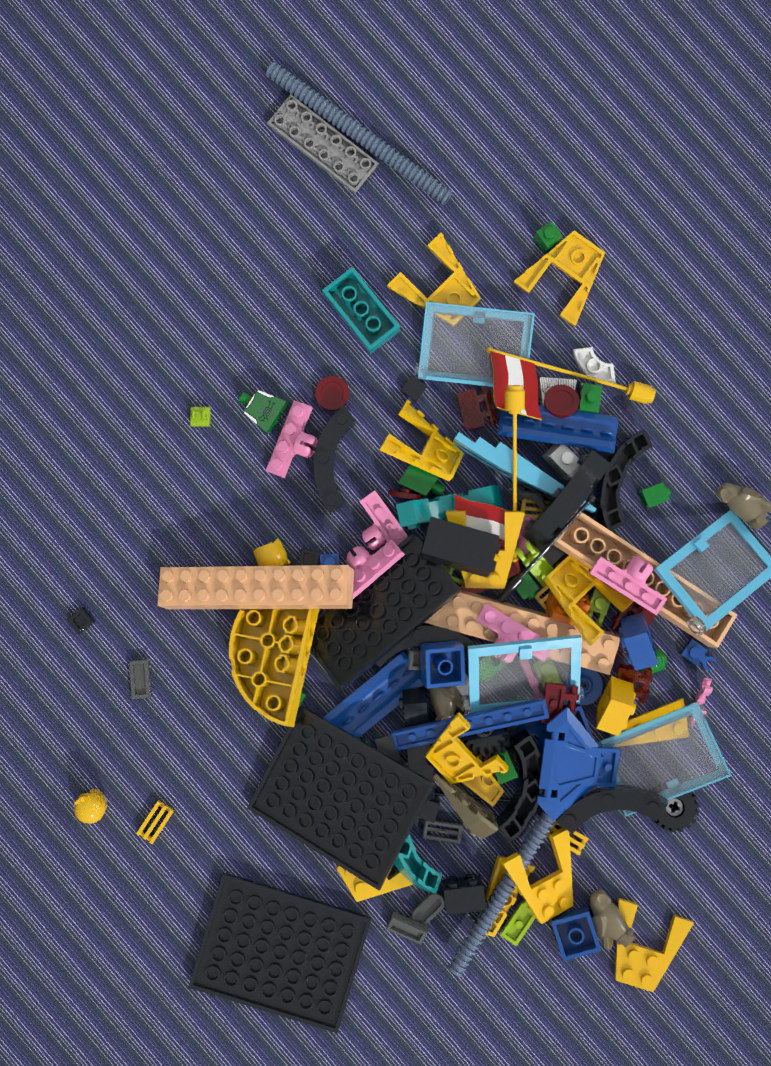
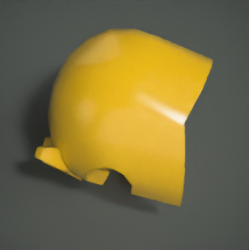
[253,538,291,566]
[74,788,107,824]

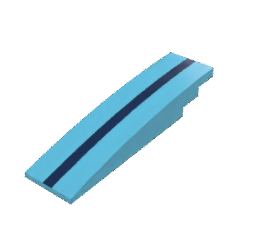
[453,432,596,514]

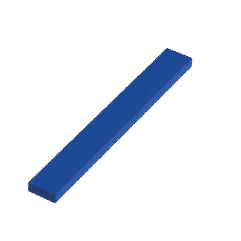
[391,697,549,751]

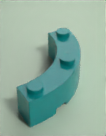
[396,485,503,530]
[394,835,443,894]

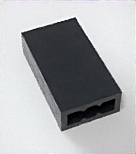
[419,516,501,578]

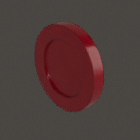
[315,376,349,411]
[544,385,579,418]
[388,488,422,500]

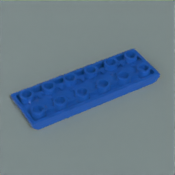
[497,405,619,453]
[323,651,423,738]

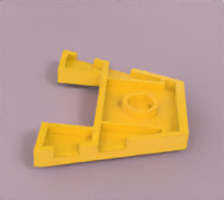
[426,712,509,784]
[335,865,413,902]

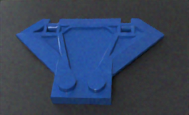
[536,707,620,821]

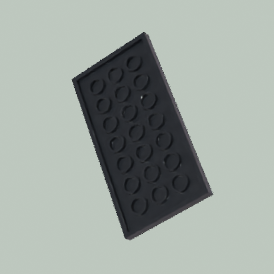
[311,532,462,691]

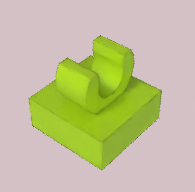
[190,407,211,427]

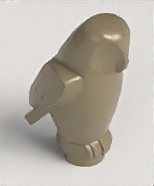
[716,483,771,531]
[428,686,469,721]
[590,889,636,950]

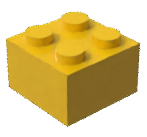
[596,676,636,736]

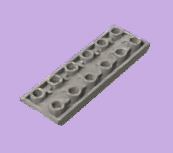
[267,94,379,193]

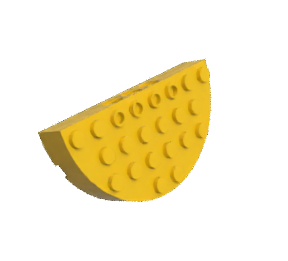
[229,609,319,727]

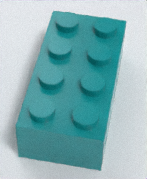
[322,267,400,355]

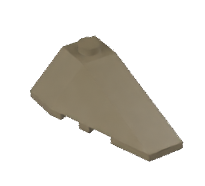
[433,769,499,839]

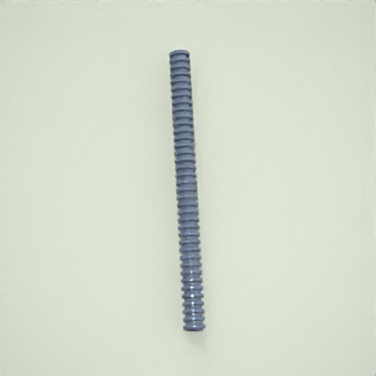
[266,61,453,205]
[447,790,557,977]

